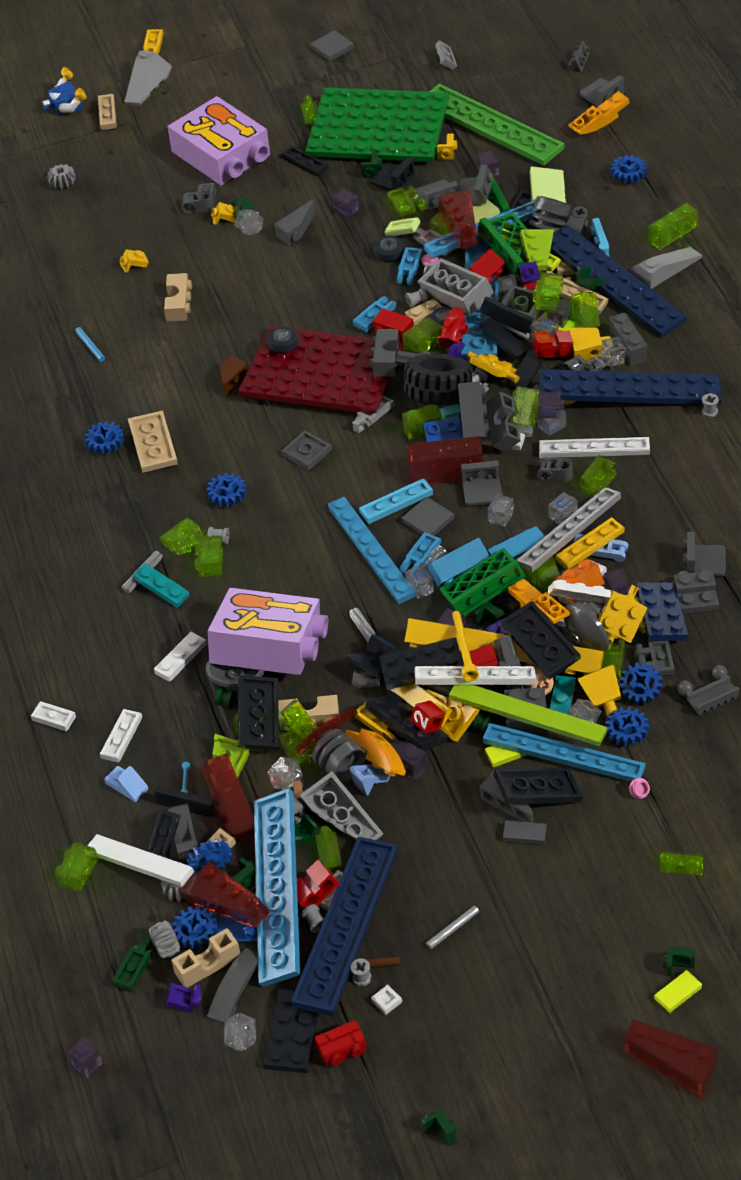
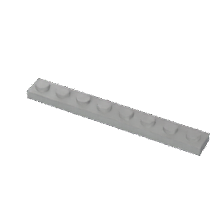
[516,487,621,572]

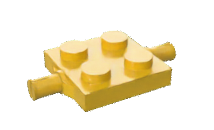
[467,351,519,383]
[598,585,648,648]

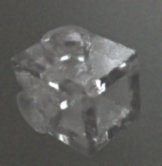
[234,209,264,235]
[600,337,627,367]
[568,699,602,723]
[267,756,303,790]
[224,1012,256,1052]

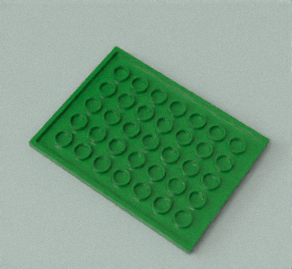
[305,88,450,162]

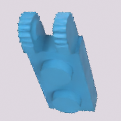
[397,247,423,285]
[353,296,397,332]
[400,532,441,578]

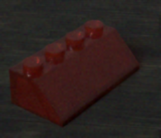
[406,436,483,484]

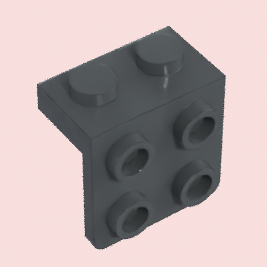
[580,75,624,106]
[454,165,493,206]
[416,179,458,210]
[461,461,502,506]
[683,532,726,576]

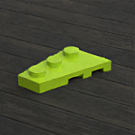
[520,229,554,271]
[210,734,252,796]

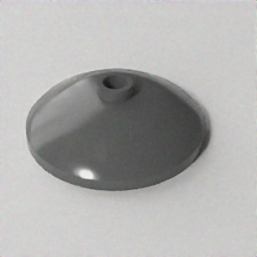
[564,603,610,652]
[206,660,265,688]

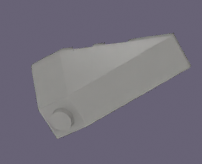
[125,50,172,106]
[628,247,702,289]
[300,771,383,840]

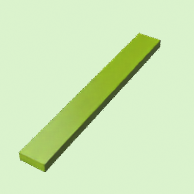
[449,685,607,746]

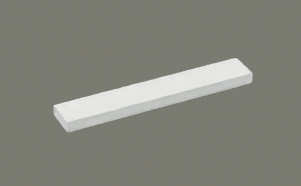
[539,437,650,458]
[414,666,536,685]
[85,834,194,887]

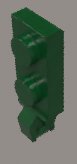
[112,936,153,992]

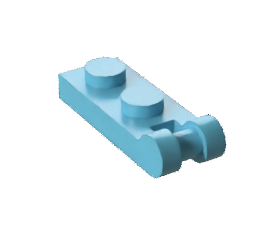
[590,218,609,256]

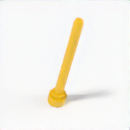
[453,611,479,682]

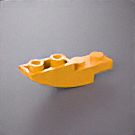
[569,91,630,135]
[508,578,570,624]
[345,729,406,777]

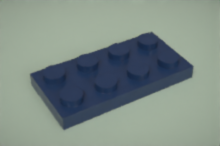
[636,582,688,641]

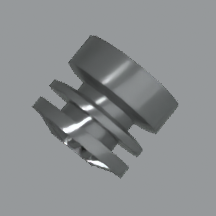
[529,195,571,233]
[312,729,366,783]

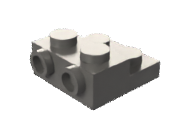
[674,569,719,614]

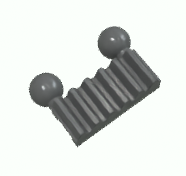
[677,665,739,715]

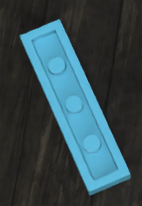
[359,478,433,524]

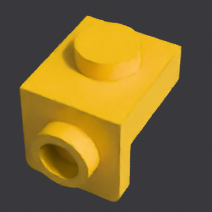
[437,134,457,160]
[211,202,238,225]
[120,249,149,273]

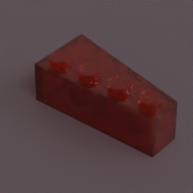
[438,189,477,249]
[625,1019,718,1099]

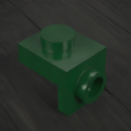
[361,152,382,177]
[232,197,253,221]
[576,266,604,289]
[474,602,505,626]
[295,814,318,846]
[231,857,256,896]
[663,946,696,976]
[422,1110,457,1146]

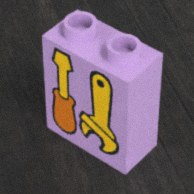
[167,96,270,185]
[208,588,328,675]

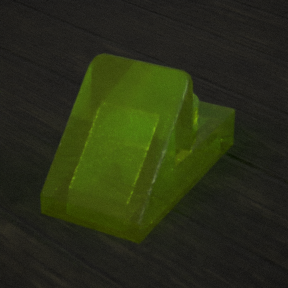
[280,699,319,743]

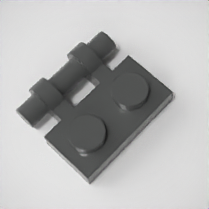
[634,641,675,676]

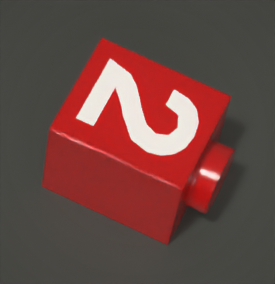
[410,700,446,734]

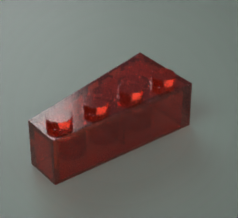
[202,753,255,840]
[180,861,270,928]

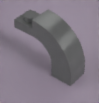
[167,803,198,859]

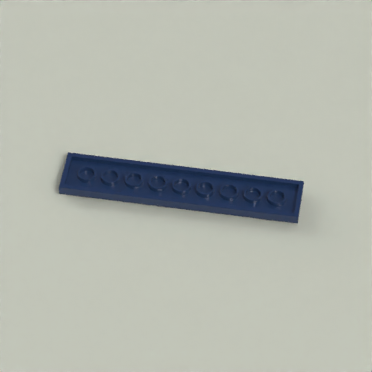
[550,225,687,338]
[539,369,722,405]
[291,836,398,1016]

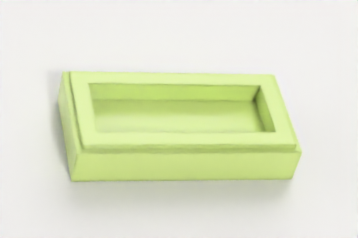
[384,217,420,236]

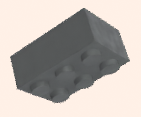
[458,381,489,442]

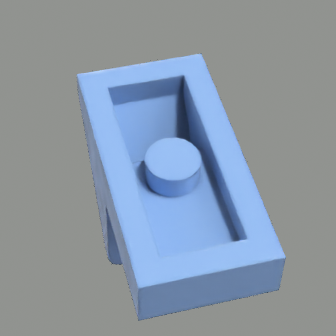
[349,764,390,796]
[104,766,149,802]

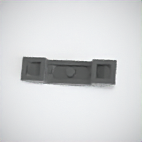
[207,948,258,1025]

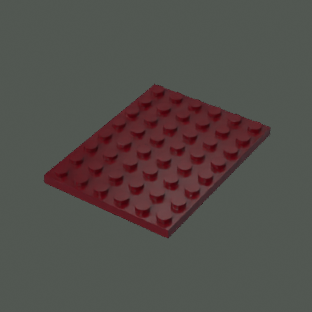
[238,326,404,414]

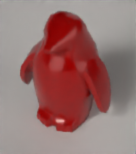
[438,307,468,349]

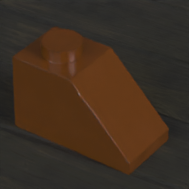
[220,355,248,396]

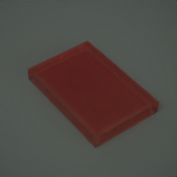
[295,708,358,755]

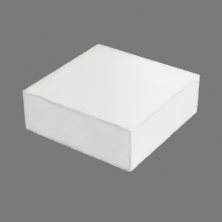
[371,985,402,1015]

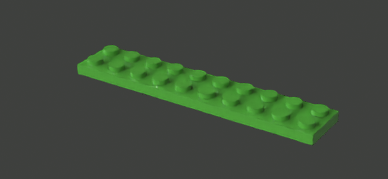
[429,84,564,166]

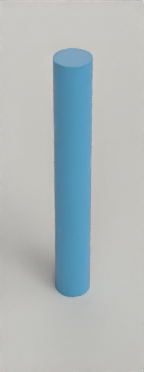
[75,327,105,362]

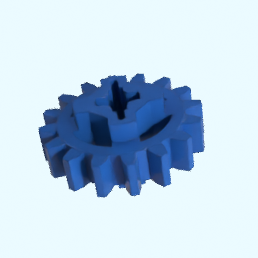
[611,155,647,184]
[84,421,124,455]
[206,473,247,508]
[619,662,663,705]
[605,706,649,747]
[187,839,232,877]
[172,906,218,950]

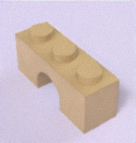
[164,273,192,322]
[278,695,340,731]
[172,928,240,988]

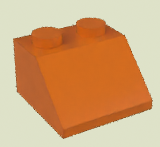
[555,559,605,603]

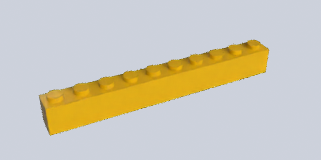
[405,618,604,676]

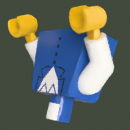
[42,67,86,115]

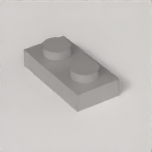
[435,40,457,70]

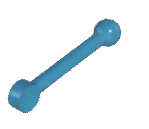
[180,762,190,793]

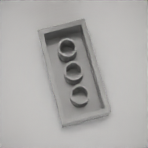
[418,259,494,316]

